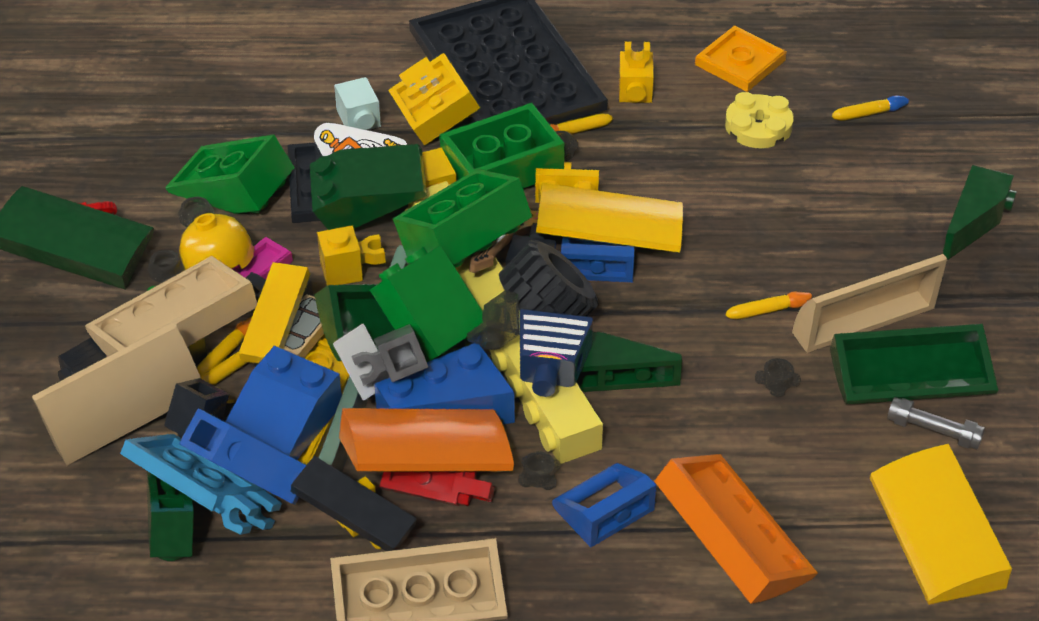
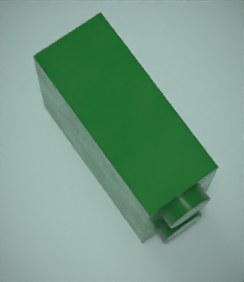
[370,245,489,362]

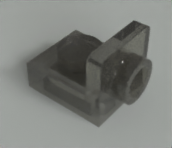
[467,290,520,350]

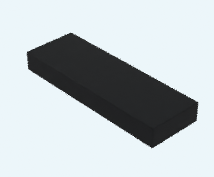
[288,142,322,223]
[290,455,417,551]

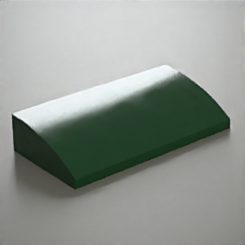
[0,186,154,290]
[315,284,471,361]
[830,324,998,404]

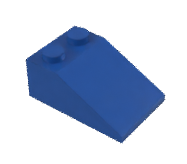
[226,346,342,460]

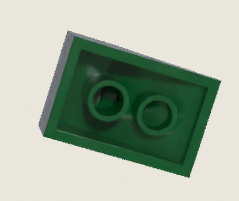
[310,144,427,230]

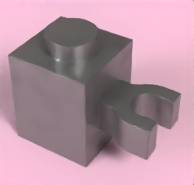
[351,324,428,386]

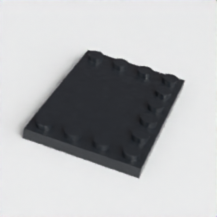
[409,0,608,125]

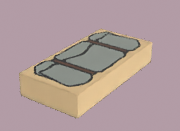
[284,294,324,358]

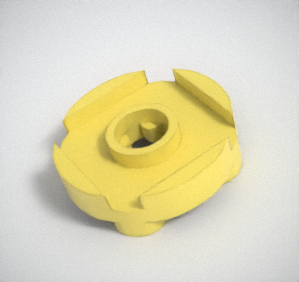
[725,92,793,148]

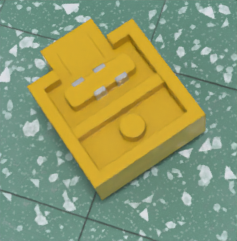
[388,53,480,146]

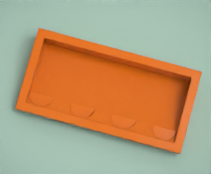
[339,408,514,471]
[654,454,818,604]

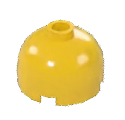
[179,213,254,270]

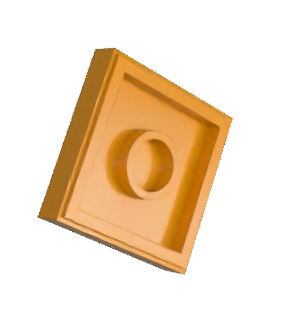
[695,26,786,92]

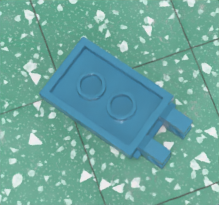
[120,434,282,535]

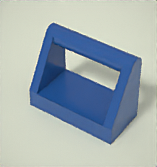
[561,236,634,283]
[552,463,656,548]

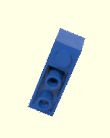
[179,408,306,505]

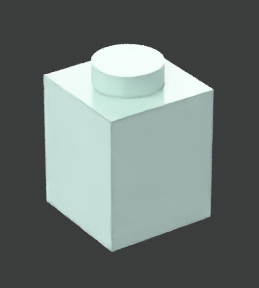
[334,77,381,130]

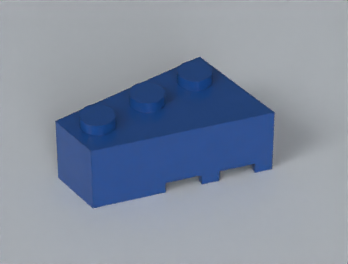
[374,342,515,424]

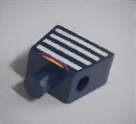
[520,309,593,397]

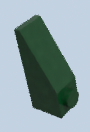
[942,165,1017,260]
[576,332,682,392]
[146,470,193,561]

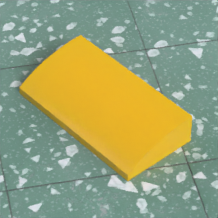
[536,183,683,253]
[870,444,1012,605]

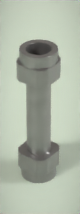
[887,397,985,450]

